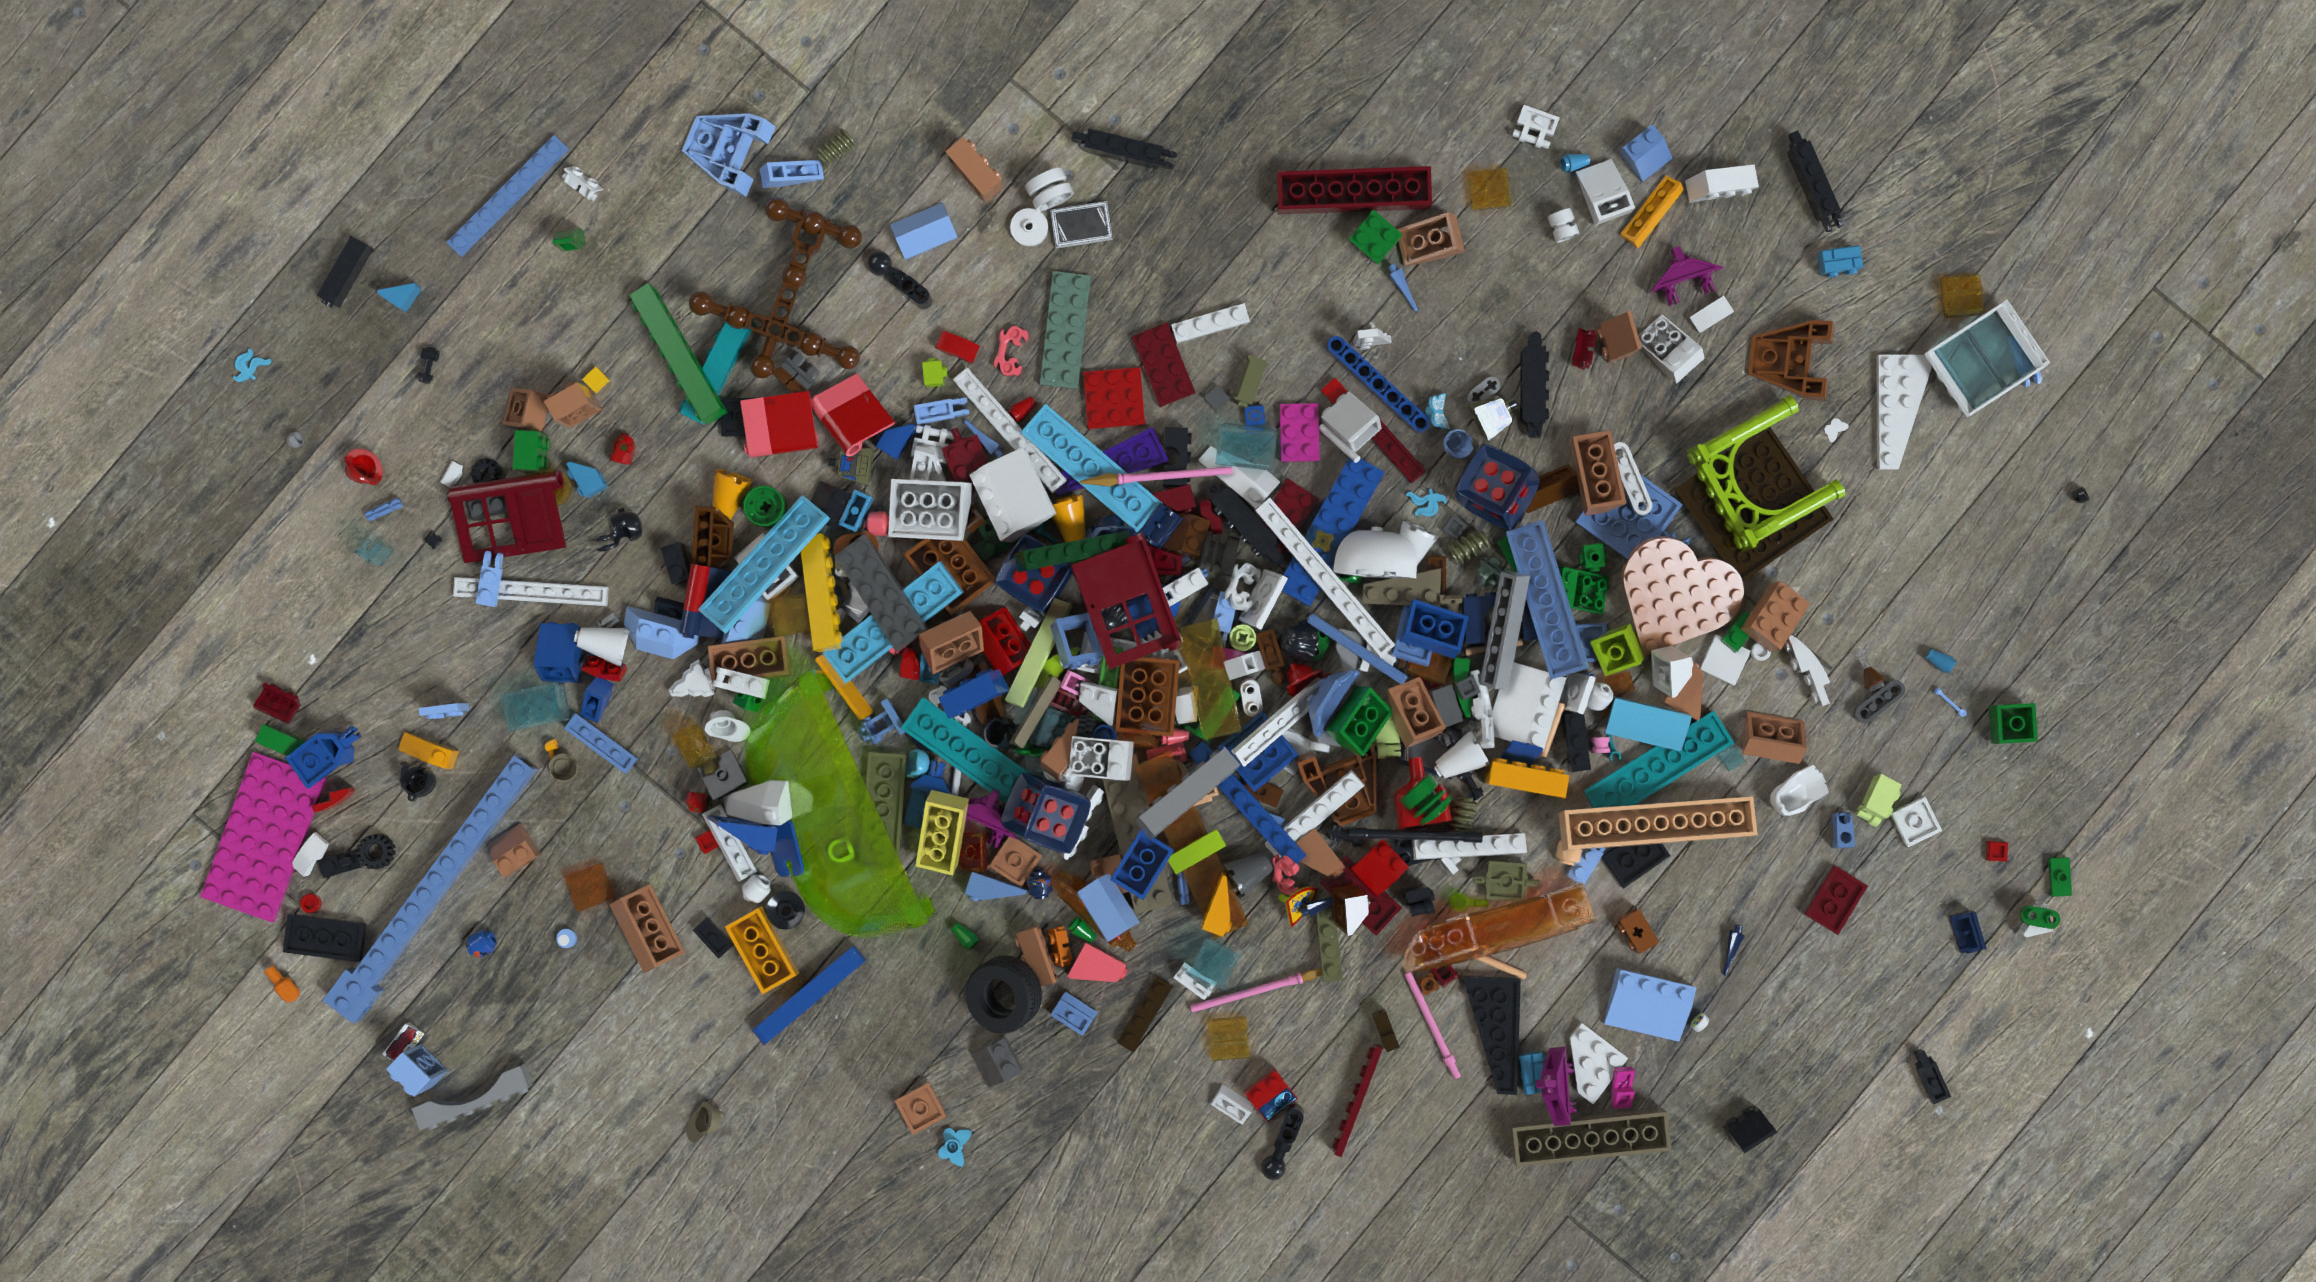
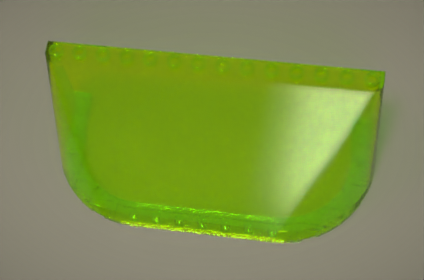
[746,670,938,938]

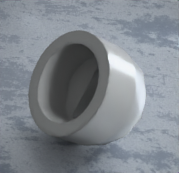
[286,431,304,448]

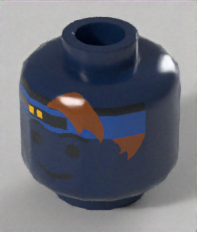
[1027,869,1053,899]

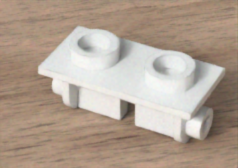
[562,166,604,201]
[1173,962,1216,1000]

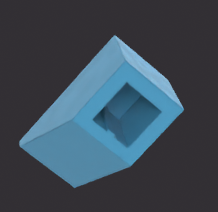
[566,462,609,498]

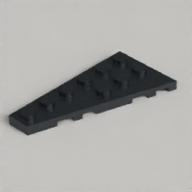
[1462,976,1521,1095]

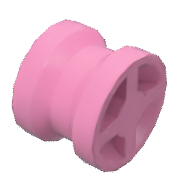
[1590,737,1610,753]

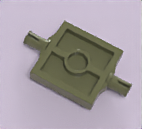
[1473,861,1540,902]

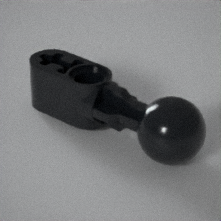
[867,251,932,309]
[1261,1104,1304,1180]

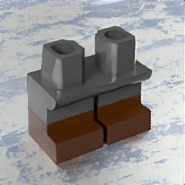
[772,352,820,393]

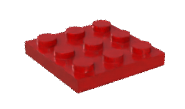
[1083,367,1145,430]

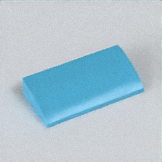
[1605,696,1692,751]

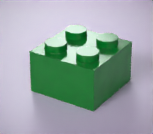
[1349,210,1403,265]
[513,430,551,473]
[1989,703,2038,744]

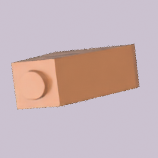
[1661,662,1703,721]
[1296,828,1345,879]

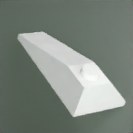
[1198,446,1280,511]
[723,780,793,825]

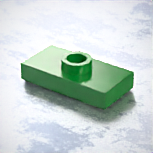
[2048,857,2072,897]

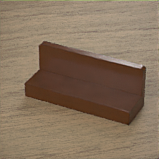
[1526,464,1580,513]
[961,662,1007,725]

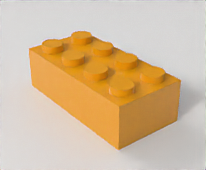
[1484,758,1570,798]
[725,906,799,995]

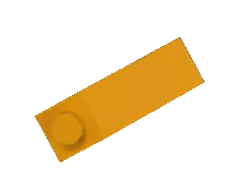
[398,732,459,769]
[1201,872,1232,937]

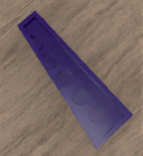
[1056,427,1169,496]

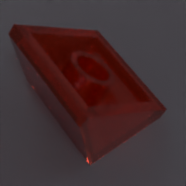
[958,832,989,872]

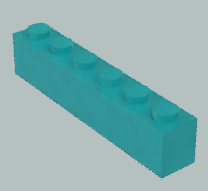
[680,321,755,425]

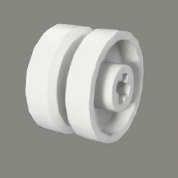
[1025,168,1074,212]

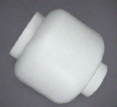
[1587,682,1613,711]
[742,874,771,903]

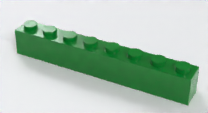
[630,283,727,425]

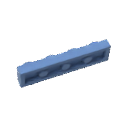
[564,713,639,774]

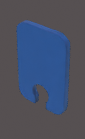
[772,819,804,877]

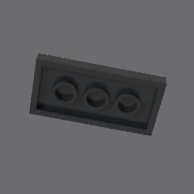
[283,913,367,962]

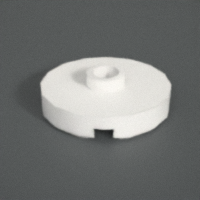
[1010,208,1048,247]

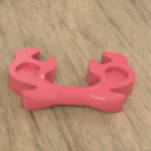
[994,326,1029,377]
[1272,854,1299,896]

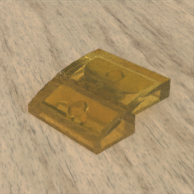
[1208,1016,1250,1061]

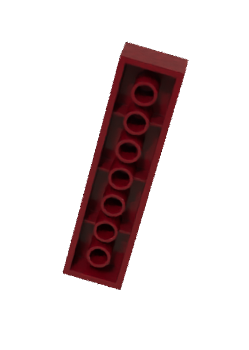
[1276,166,1432,215]

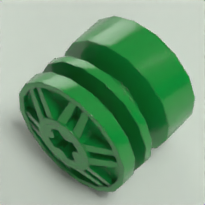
[743,486,787,528]
[1399,774,1453,826]

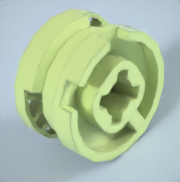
[1229,625,1256,651]

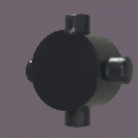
[425,532,442,549]

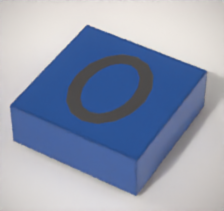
[1244,405,1265,426]

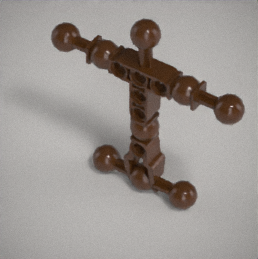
[689,197,862,379]

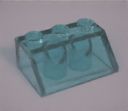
[1215,422,1277,471]

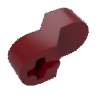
[1199,499,1223,535]

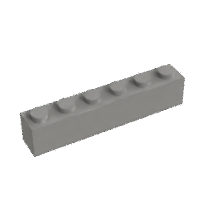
[1480,572,1530,689]
[1136,748,1240,840]

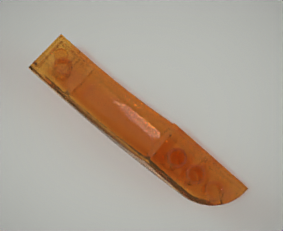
[1404,882,1596,974]

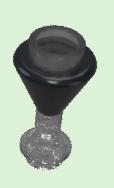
[1438,720,1480,749]

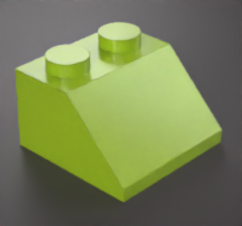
[1590,623,1645,677]

